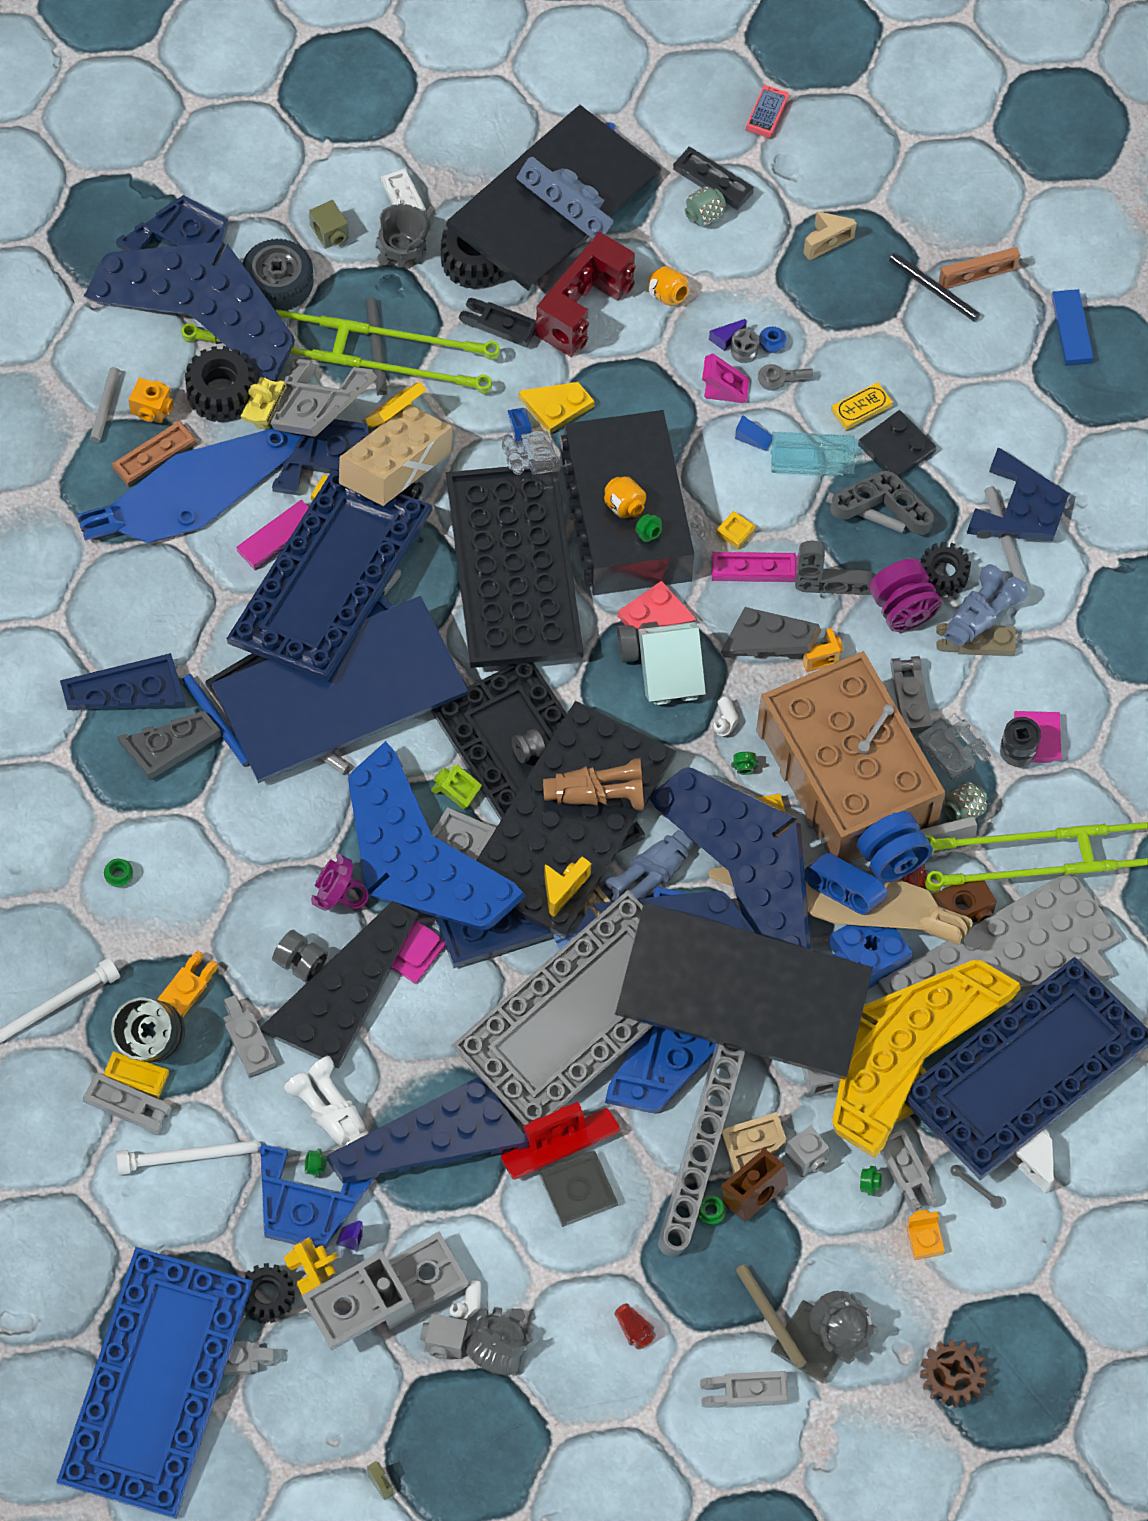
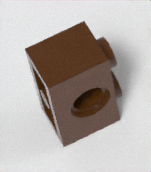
[931,873,997,923]
[721,1148,788,1222]

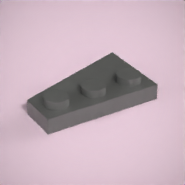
[721,607,821,658]
[117,711,221,781]

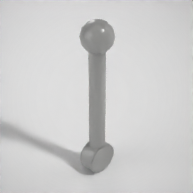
[858,704,894,754]

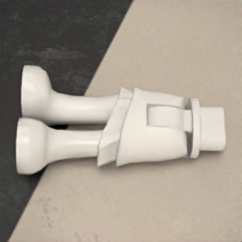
[284,1056,369,1147]

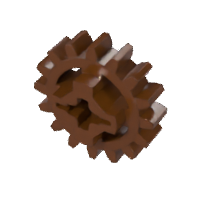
[919,1339,987,1407]

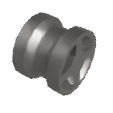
[731,329,759,363]
[512,729,545,763]

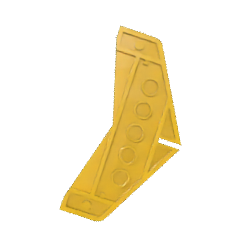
[832,960,1021,1158]

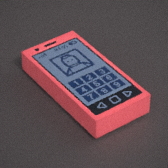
[746,84,789,139]

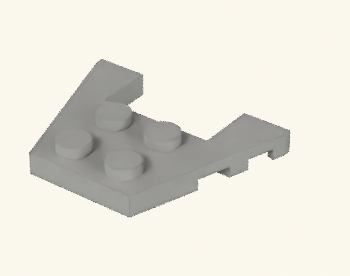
[270,358,377,437]

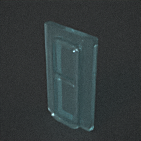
[770,432,856,477]

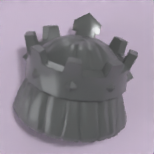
[375,204,430,266]
[809,1291,877,1364]
[464,1307,533,1376]

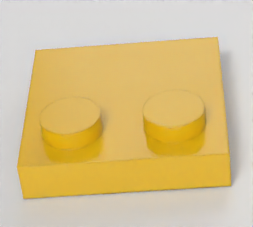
[362,381,426,429]

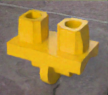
[284,1237,338,1295]

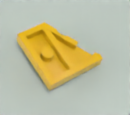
[519,382,594,434]

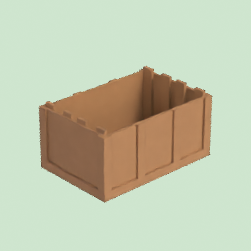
[756,651,945,863]

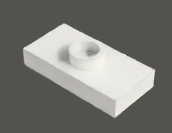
[381,168,426,214]

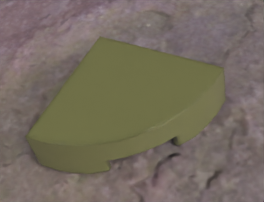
[367,1461,394,1501]

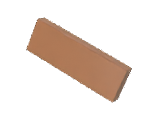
[938,247,1020,289]
[112,420,196,488]

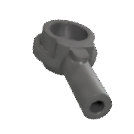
[758,364,813,391]

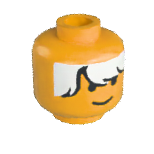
[648,266,689,306]
[604,477,646,518]

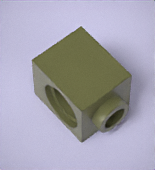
[309,199,349,249]

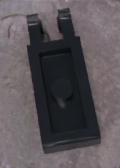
[458,297,536,348]

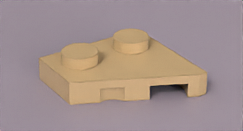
[721,1112,787,1174]

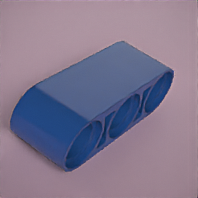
[804,853,887,915]

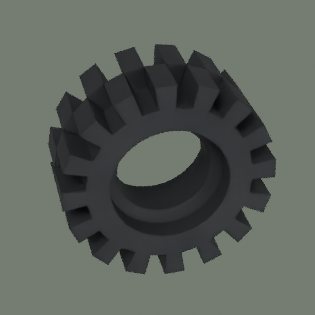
[920,542,971,597]
[244,1263,295,1323]

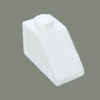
[1008,1129,1054,1194]

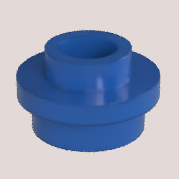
[759,326,786,353]

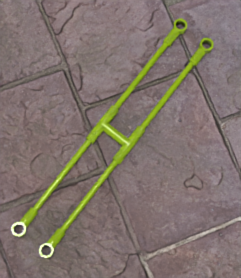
[181,309,500,394]
[925,822,1148,892]

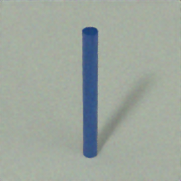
[182,674,249,767]

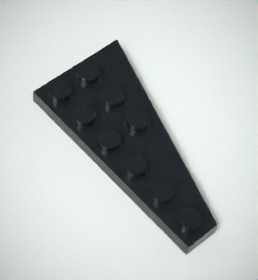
[260,901,419,1068]

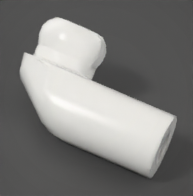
[713,696,739,736]
[450,1281,481,1320]

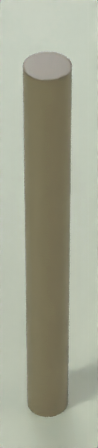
[736,1264,806,1369]

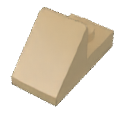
[803,212,856,261]

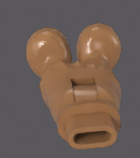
[543,758,644,810]

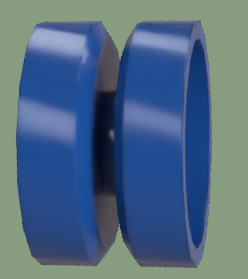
[857,811,933,883]

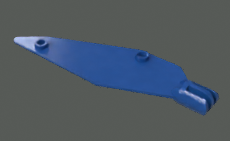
[76,428,302,543]

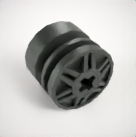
[111,997,185,1062]

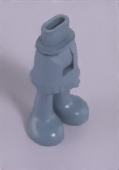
[944,564,1028,646]
[599,830,694,901]

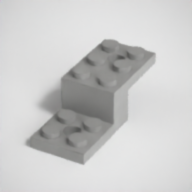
[301,1231,469,1351]

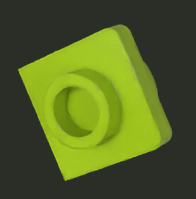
[431,764,482,809]

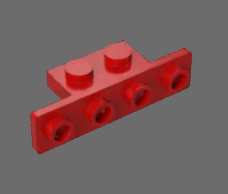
[501,1101,620,1180]

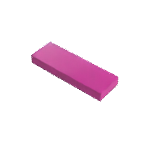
[236,499,309,570]
[711,552,796,582]

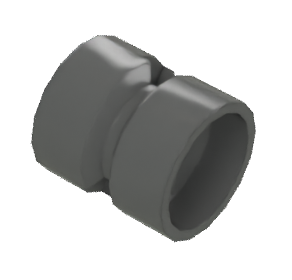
[617,621,659,663]
[272,929,328,983]

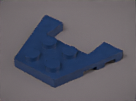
[116,195,229,251]
[272,419,369,495]
[966,448,1069,541]

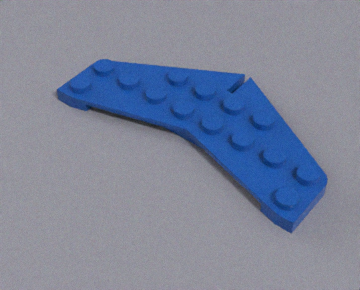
[348,741,526,930]
[605,887,716,1113]

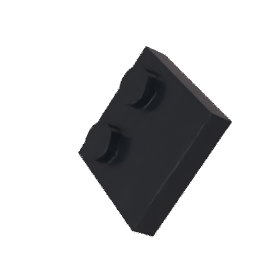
[858,410,936,478]

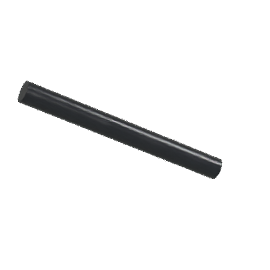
[889,253,980,322]

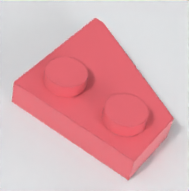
[617,581,696,629]

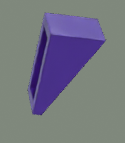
[709,319,747,351]
[336,1221,363,1251]

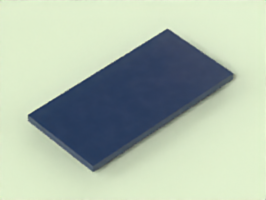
[226,469,432,682]
[212,596,468,783]
[905,957,1148,1181]

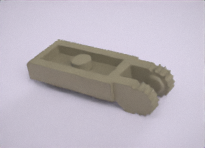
[936,623,1016,656]

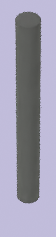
[366,298,388,396]

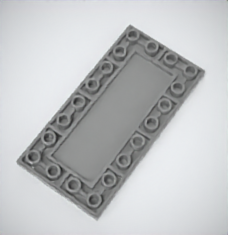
[452,890,653,1126]

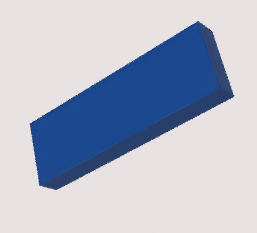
[1051,289,1093,365]

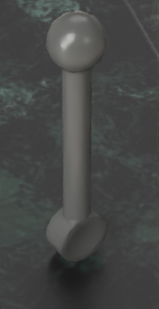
[950,1165,1003,1209]

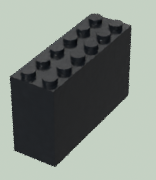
[559,410,695,596]

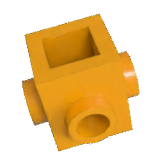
[128,377,174,423]

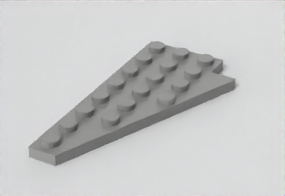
[878,874,1121,996]

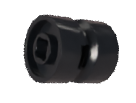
[1000,717,1041,767]

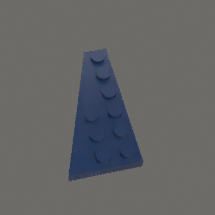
[327,1077,529,1184]

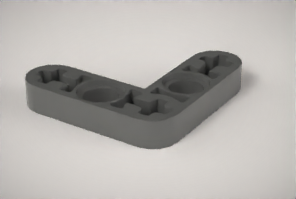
[830,471,934,535]
[795,540,876,595]

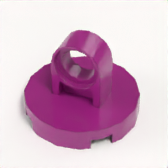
[311,854,368,911]

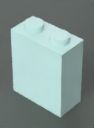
[638,622,706,704]

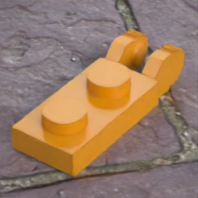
[157,951,219,1017]

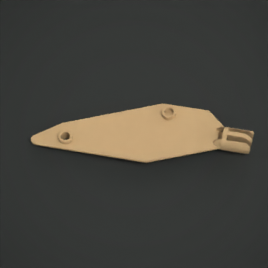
[708,867,973,944]

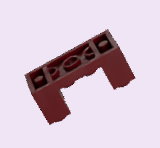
[536,231,636,357]

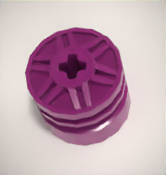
[868,558,942,632]

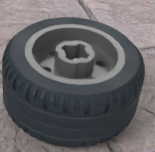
[242,238,314,311]

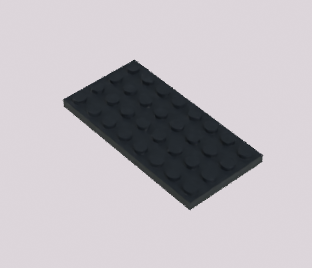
[446,462,584,668]
[476,700,676,940]

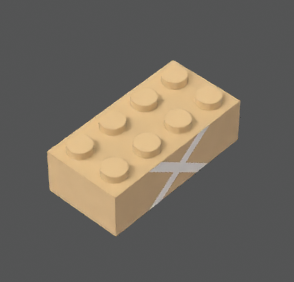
[339,404,453,506]

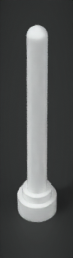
[0,957,120,1043]
[116,1141,261,1175]

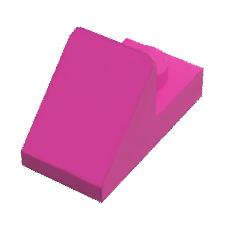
[702,353,750,403]

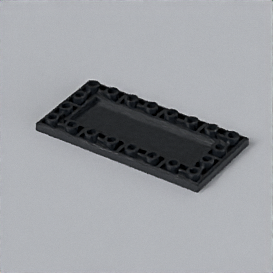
[446,104,661,291]
[430,662,645,853]
[614,902,873,1080]

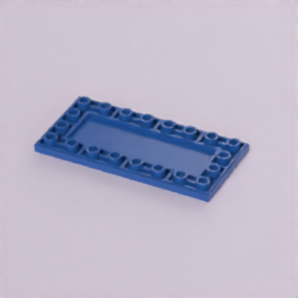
[56,1247,253,1519]

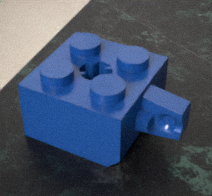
[829,925,913,989]

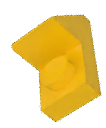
[544,857,591,917]

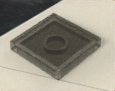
[539,1150,618,1227]
[771,1300,839,1384]

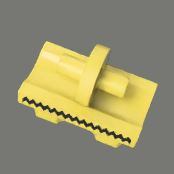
[241,377,287,430]

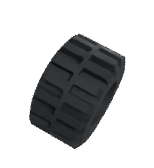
[441,227,505,289]
[185,346,255,422]

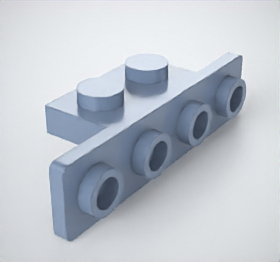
[517,157,613,239]

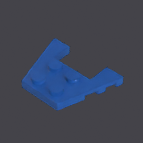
[260,1144,375,1249]

